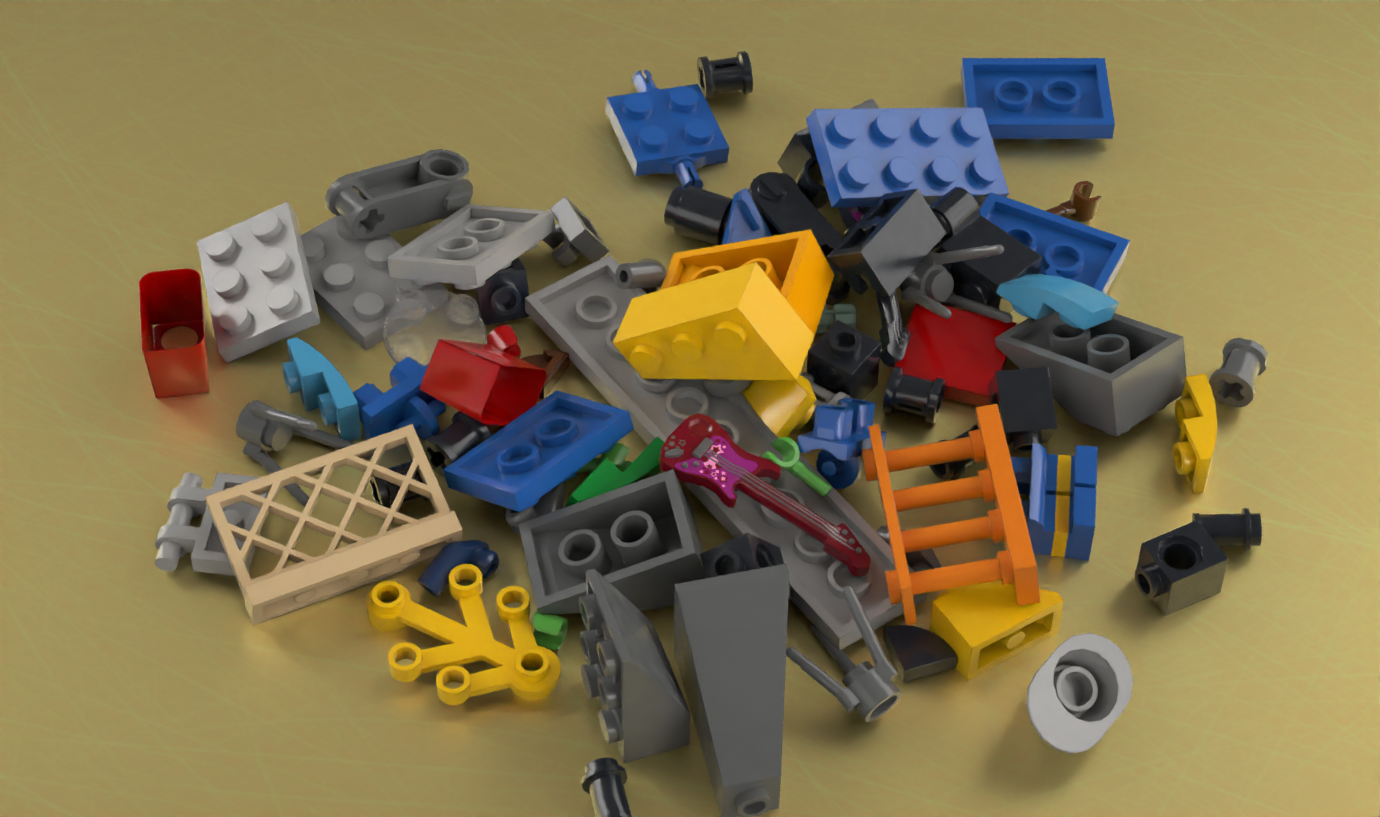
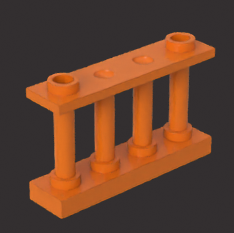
[861,404,1040,625]

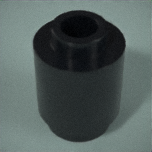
[664,185,733,246]

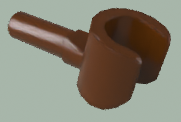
[1045,181,1102,221]

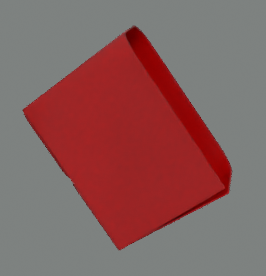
[139,268,210,399]
[420,339,546,425]

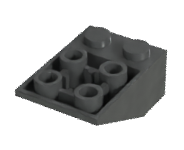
[579,569,690,763]

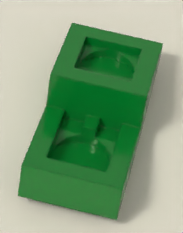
[564,436,665,508]

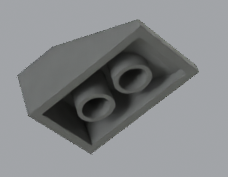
[995,312,1186,436]
[518,469,706,614]

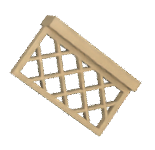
[205,424,463,626]

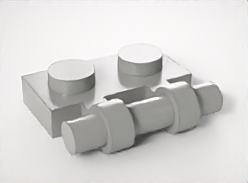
[155,472,269,576]

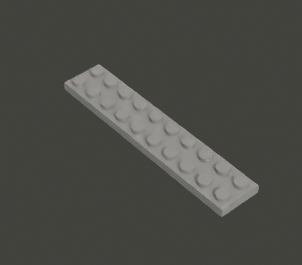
[525,255,927,650]

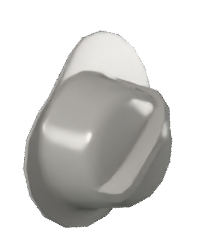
[1026,633,1133,754]

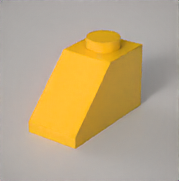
[929,581,1064,681]

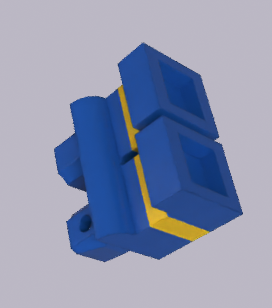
[1010,443,1098,561]

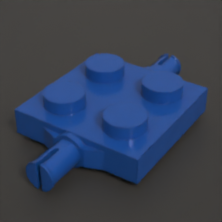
[606,70,729,189]

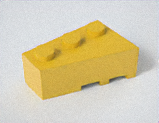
[613,262,814,381]

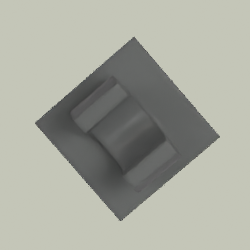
[543,197,610,267]

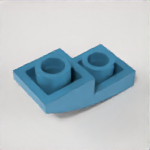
[996,274,1119,330]
[282,337,362,441]

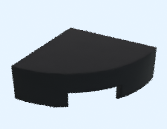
[883,625,957,682]

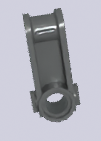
[325,149,473,240]

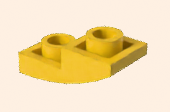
[1172,373,1217,494]
[743,375,817,438]

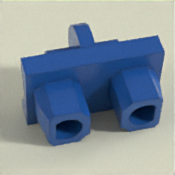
[353,356,446,440]
[797,398,887,489]

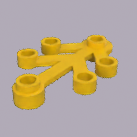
[366,564,561,705]

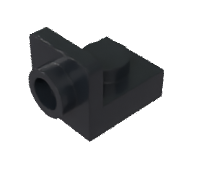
[474,257,529,325]

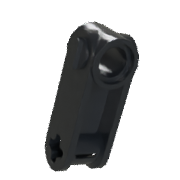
[748,172,850,305]

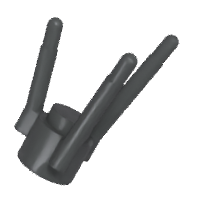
[900,244,1013,323]
[236,400,373,507]
[786,586,902,722]

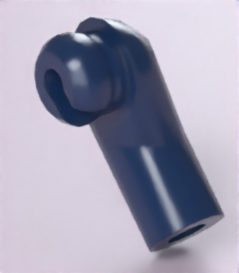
[417,540,499,597]

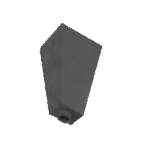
[674,564,789,817]

